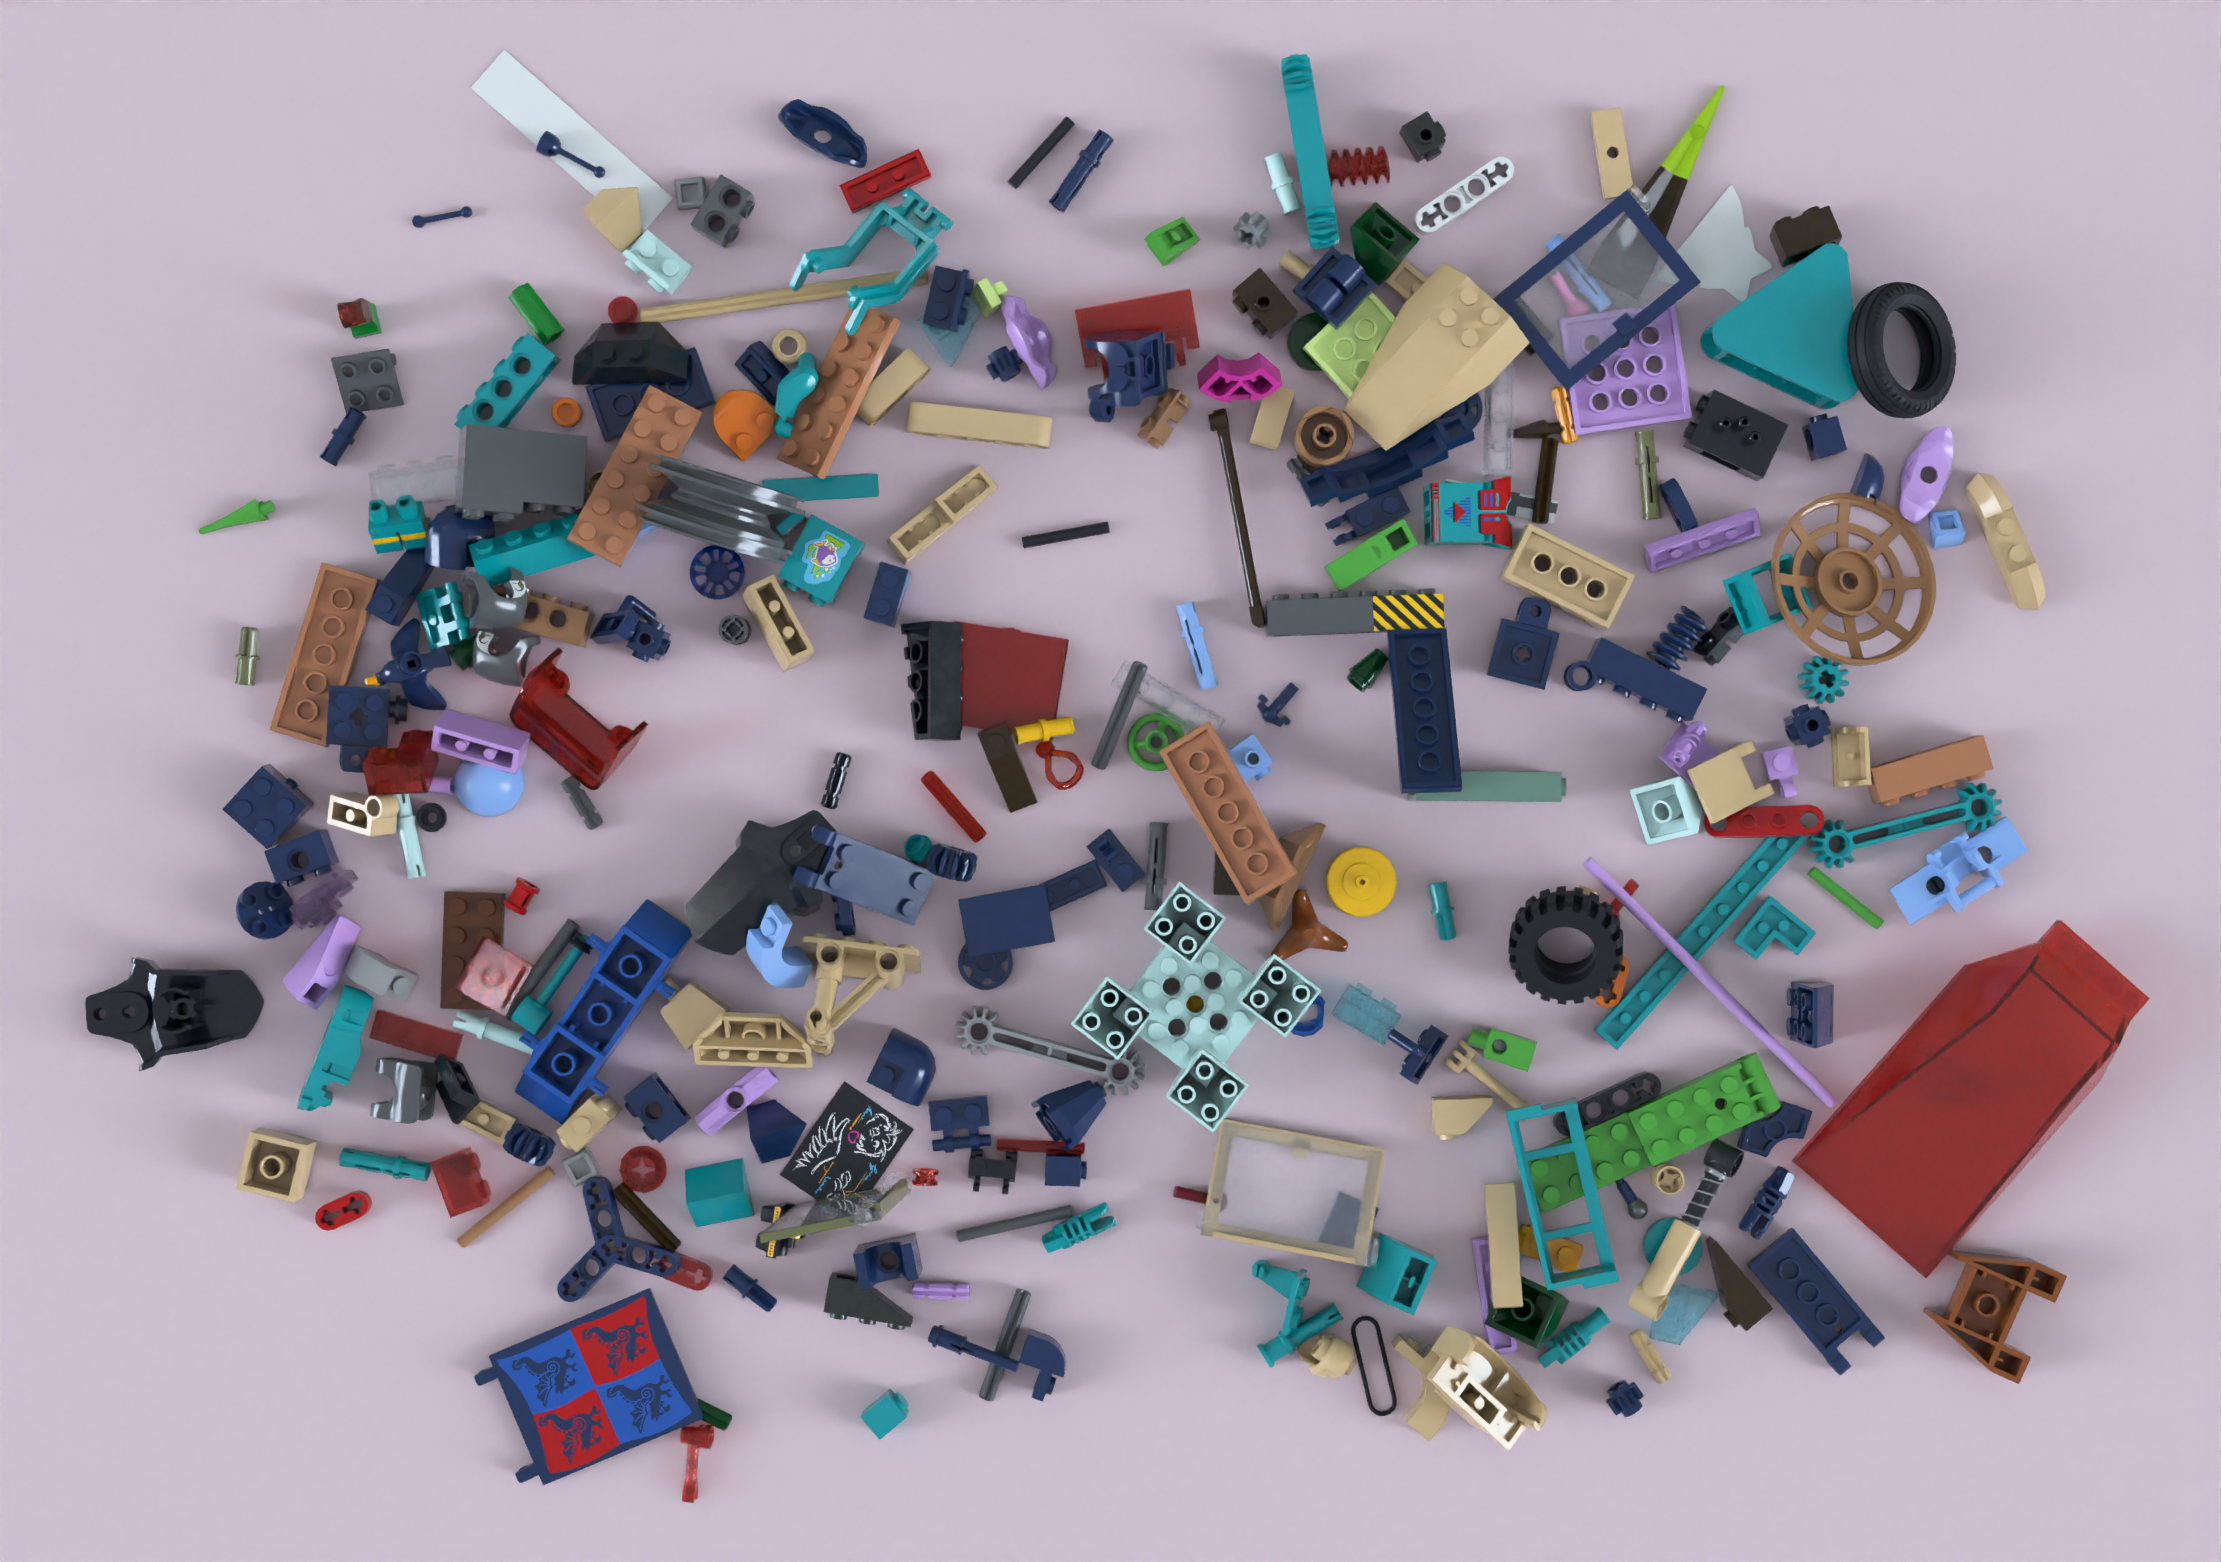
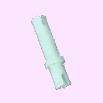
[390,790,427,879]
[452,1009,541,1055]

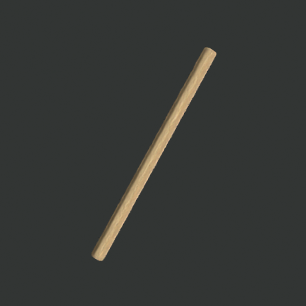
[640,270,929,323]

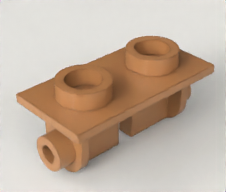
[1137,388,1190,449]

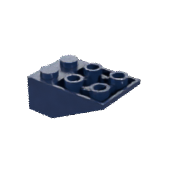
[1786,982,1834,1048]

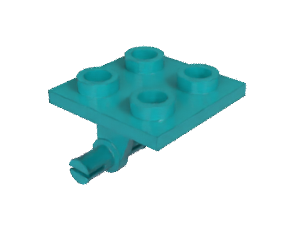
[1252,1260,1310,1336]

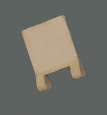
[1687,740,1775,824]

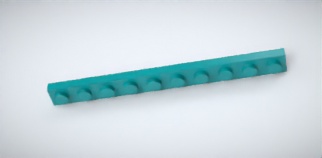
[1593,821,1810,1050]

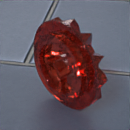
[619,1146,667,1193]

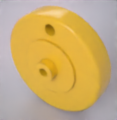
[1325,847,1397,917]

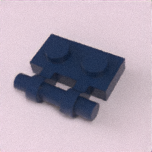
[928,1095,992,1153]

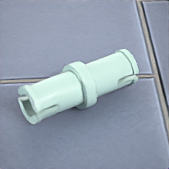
[1264,152,1301,215]

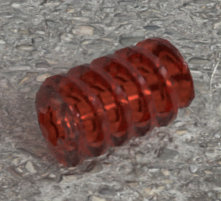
[1328,146,1390,188]

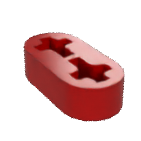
[315,1190,372,1231]

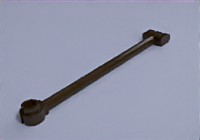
[1208,408,1266,628]

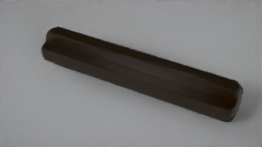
[1532,438,1559,524]
[612,1183,681,1251]

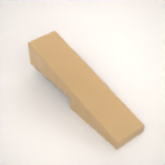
[887,465,998,565]
[1484,1183,1523,1309]

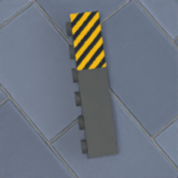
[1265,588,1445,637]

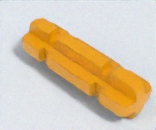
[1551,386,1578,444]

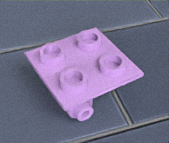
[1658,721,1719,789]

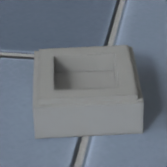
[674,177,707,211]
[561,1147,602,1187]

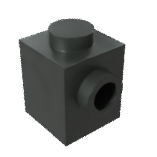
[1399,111,1446,163]

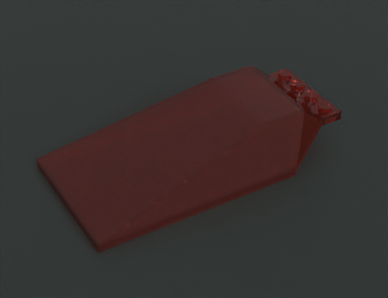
[1792,920,2150,1278]

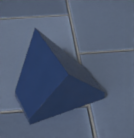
[747,1099,807,1164]

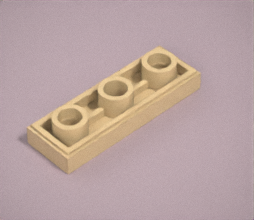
[1590,107,1634,200]

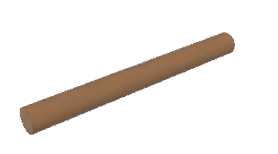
[457,1166,555,1248]

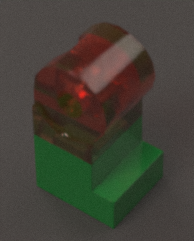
[337,298,382,339]

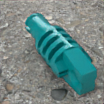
[1537,1307,1611,1368]

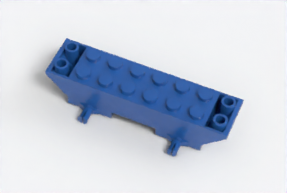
[515,899,692,1125]

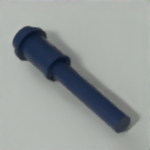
[928,1325,1020,1373]

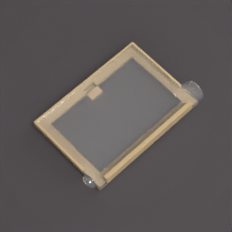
[1196,1119,1386,1268]

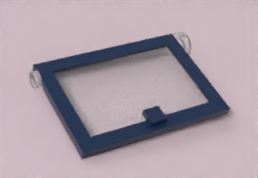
[1493,185,1701,391]

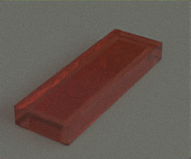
[369,1009,464,1060]

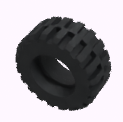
[1508,886,1623,1005]

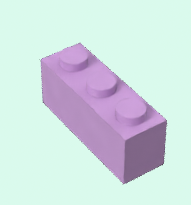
[431,708,531,775]

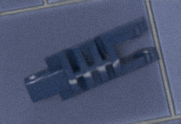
[1738,1166,1795,1240]

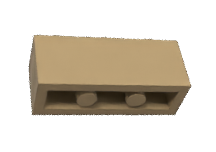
[742,574,815,673]

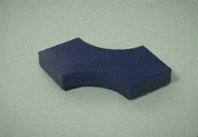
[1736,1101,1813,1157]

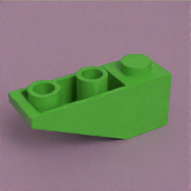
[1325,519,1418,592]

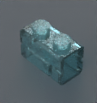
[1331,982,1402,1045]

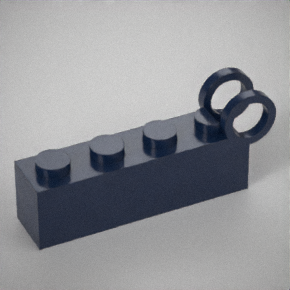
[1563,637,1707,724]

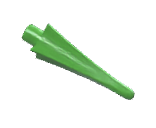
[199,499,275,534]

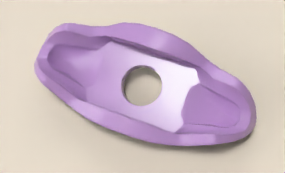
[1000,296,1057,390]
[1899,426,1953,523]

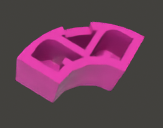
[1197,352,1282,403]

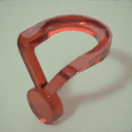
[1036,740,1084,790]

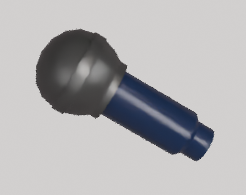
[1615,1178,1648,1220]

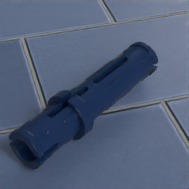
[1049,129,1114,213]

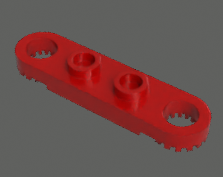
[1704,805,1824,839]

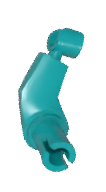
[773,352,819,438]

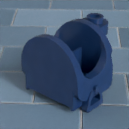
[1084,330,1175,423]

